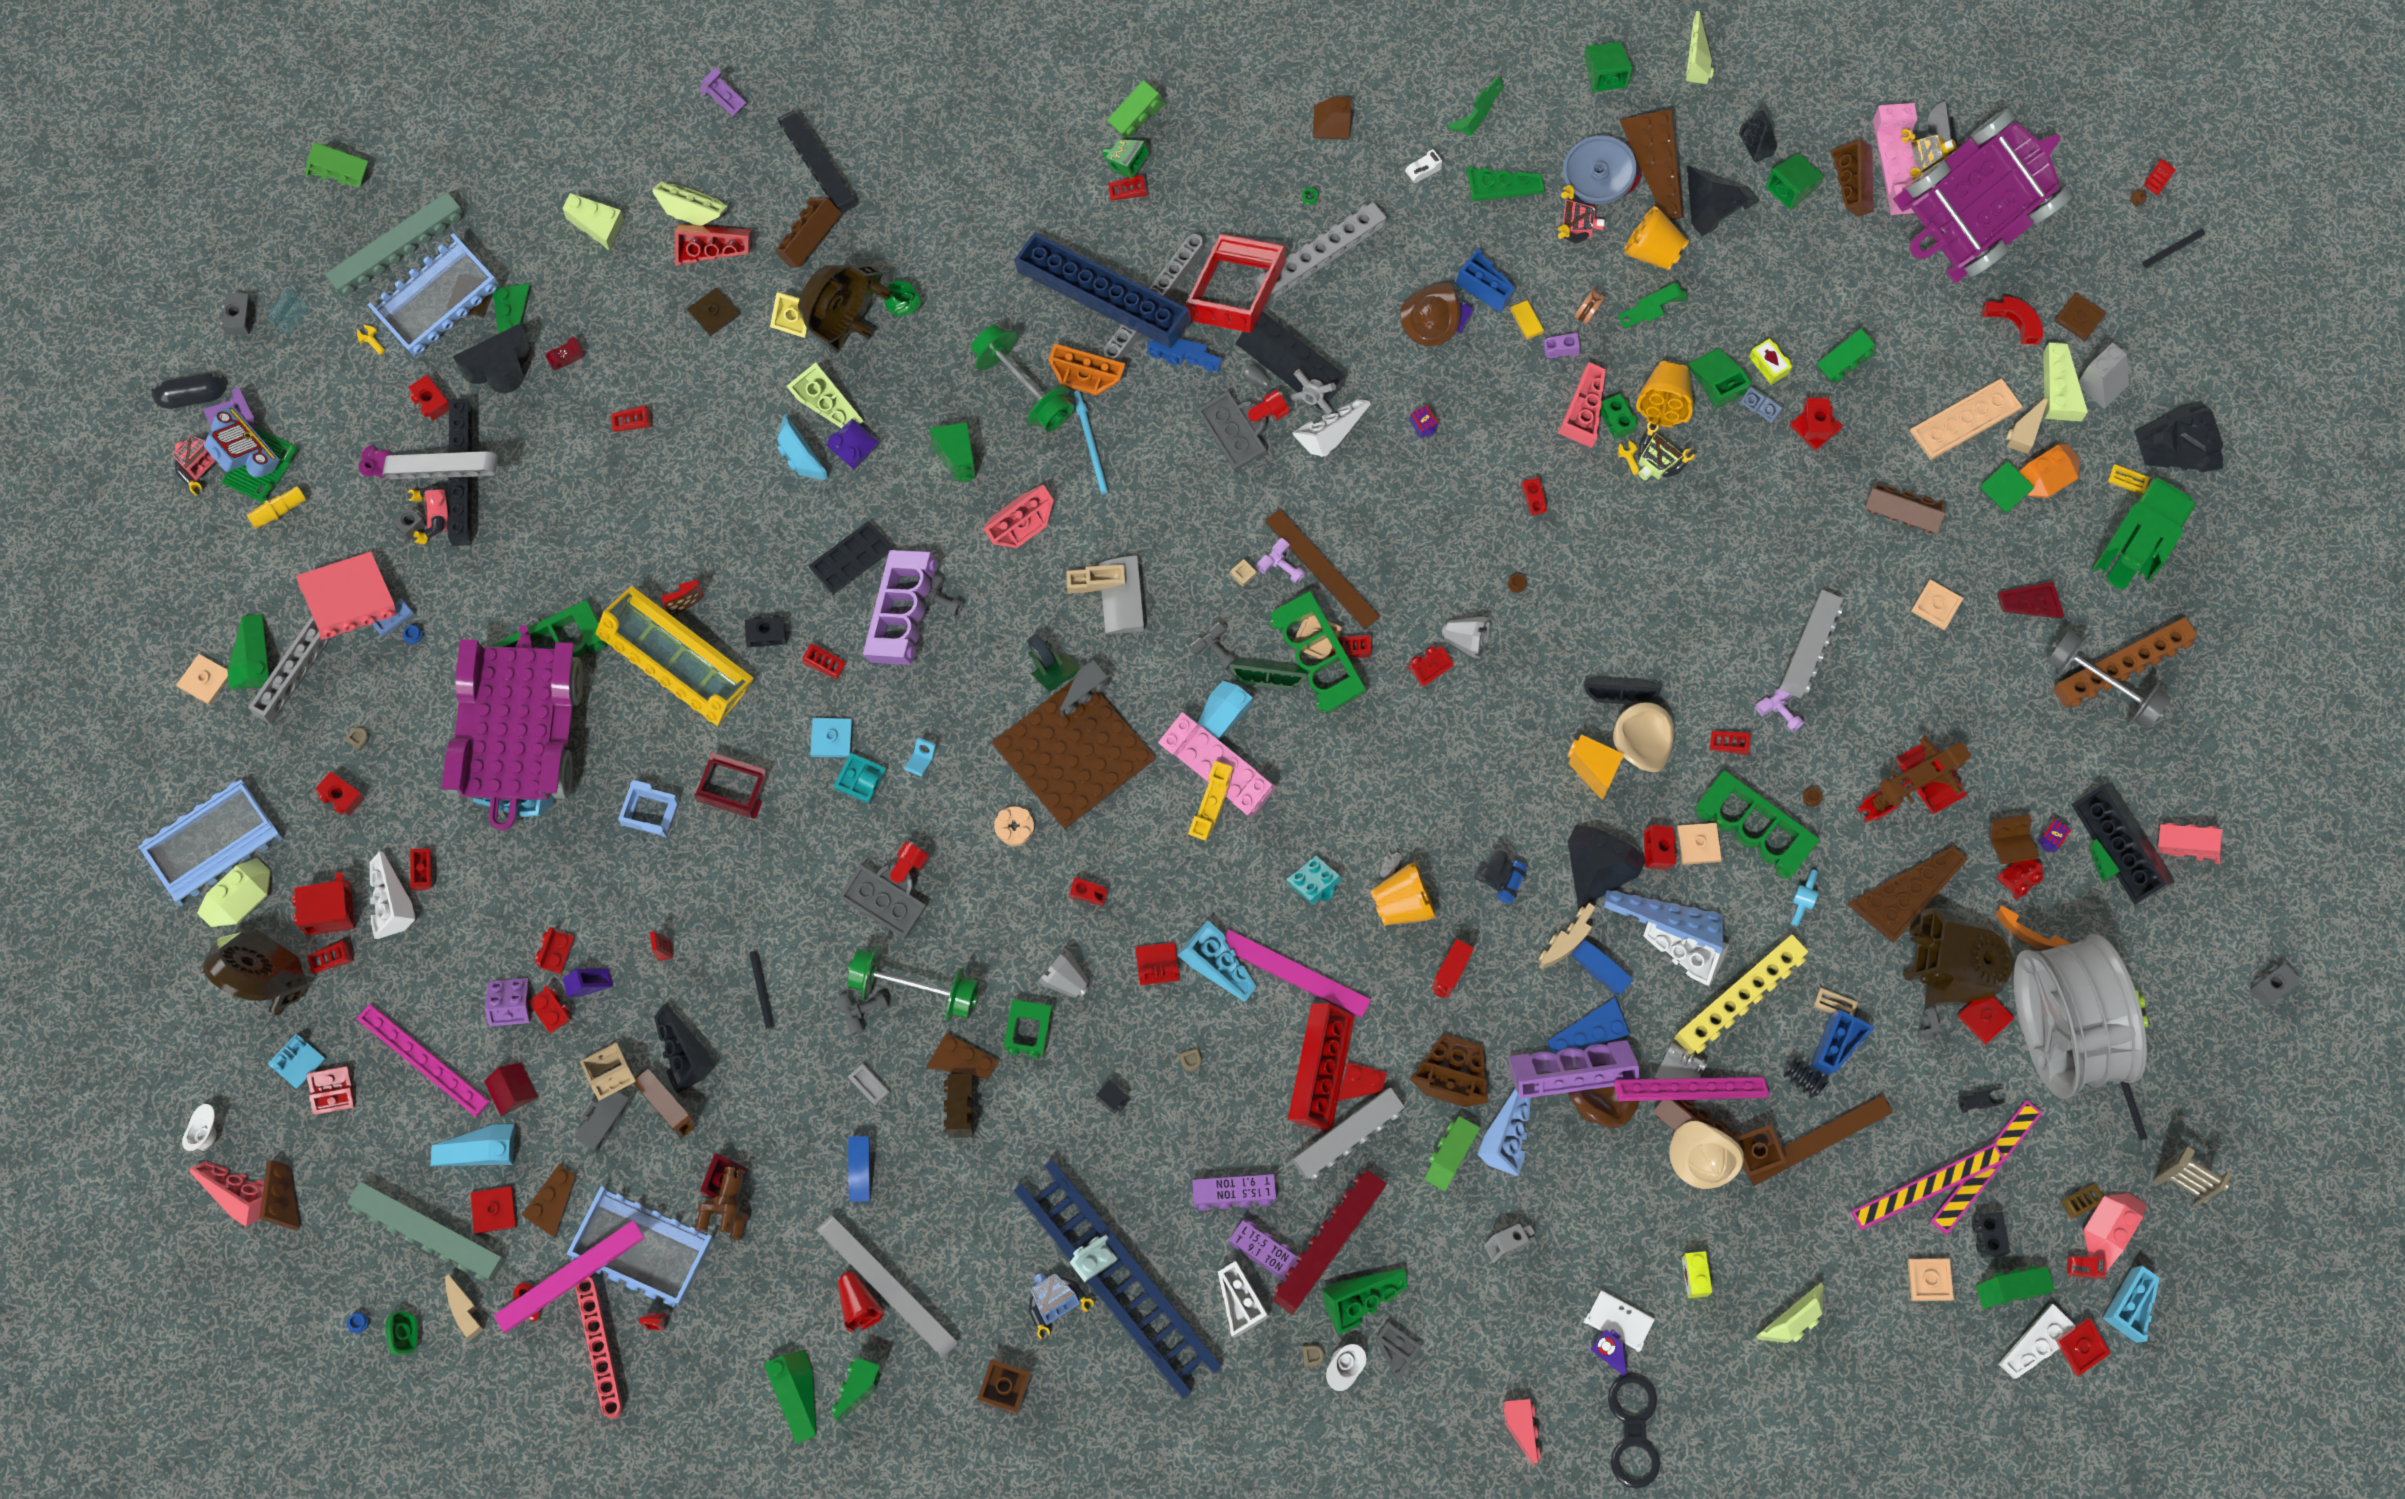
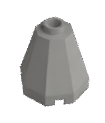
[1442,616,1490,659]
[1038,948,1089,998]

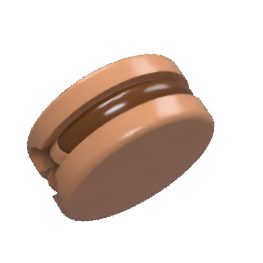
[1574,289,1605,325]

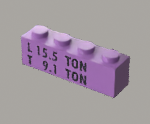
[1192,1174,1276,1211]
[1228,1220,1298,1282]

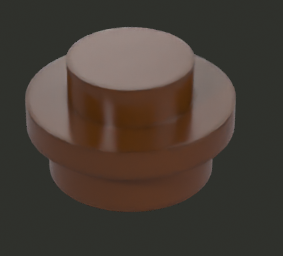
[2130,189,2147,207]
[1507,574,1527,593]
[1802,788,1822,807]

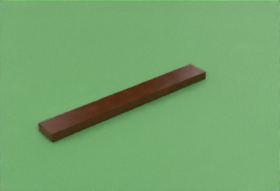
[1265,509,1380,630]
[1743,1095,1893,1187]

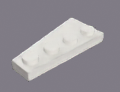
[1999,1304,2075,1379]

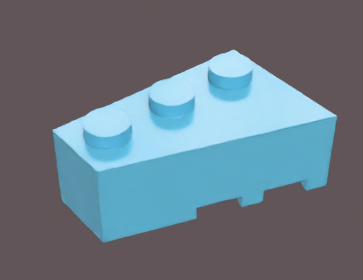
[2102,1266,2159,1343]

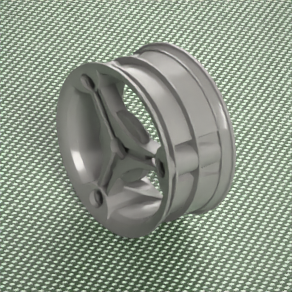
[2014,934,2147,1099]

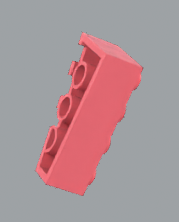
[1558,362,1606,448]

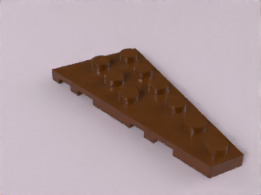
[1619,109,1684,220]
[1848,846,1968,944]

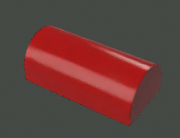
[410,848,431,891]

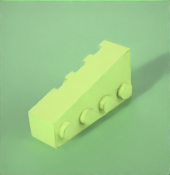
[2043,343,2088,421]

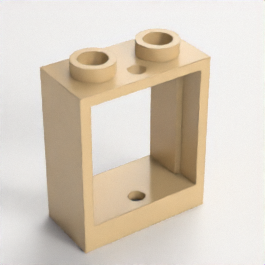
[580,1042,636,1101]

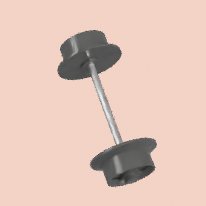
[2046,630,2171,729]

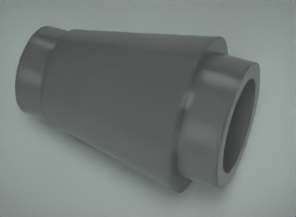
[1242,364,1271,389]

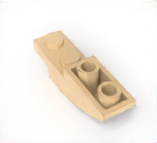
[1538,903,1596,969]

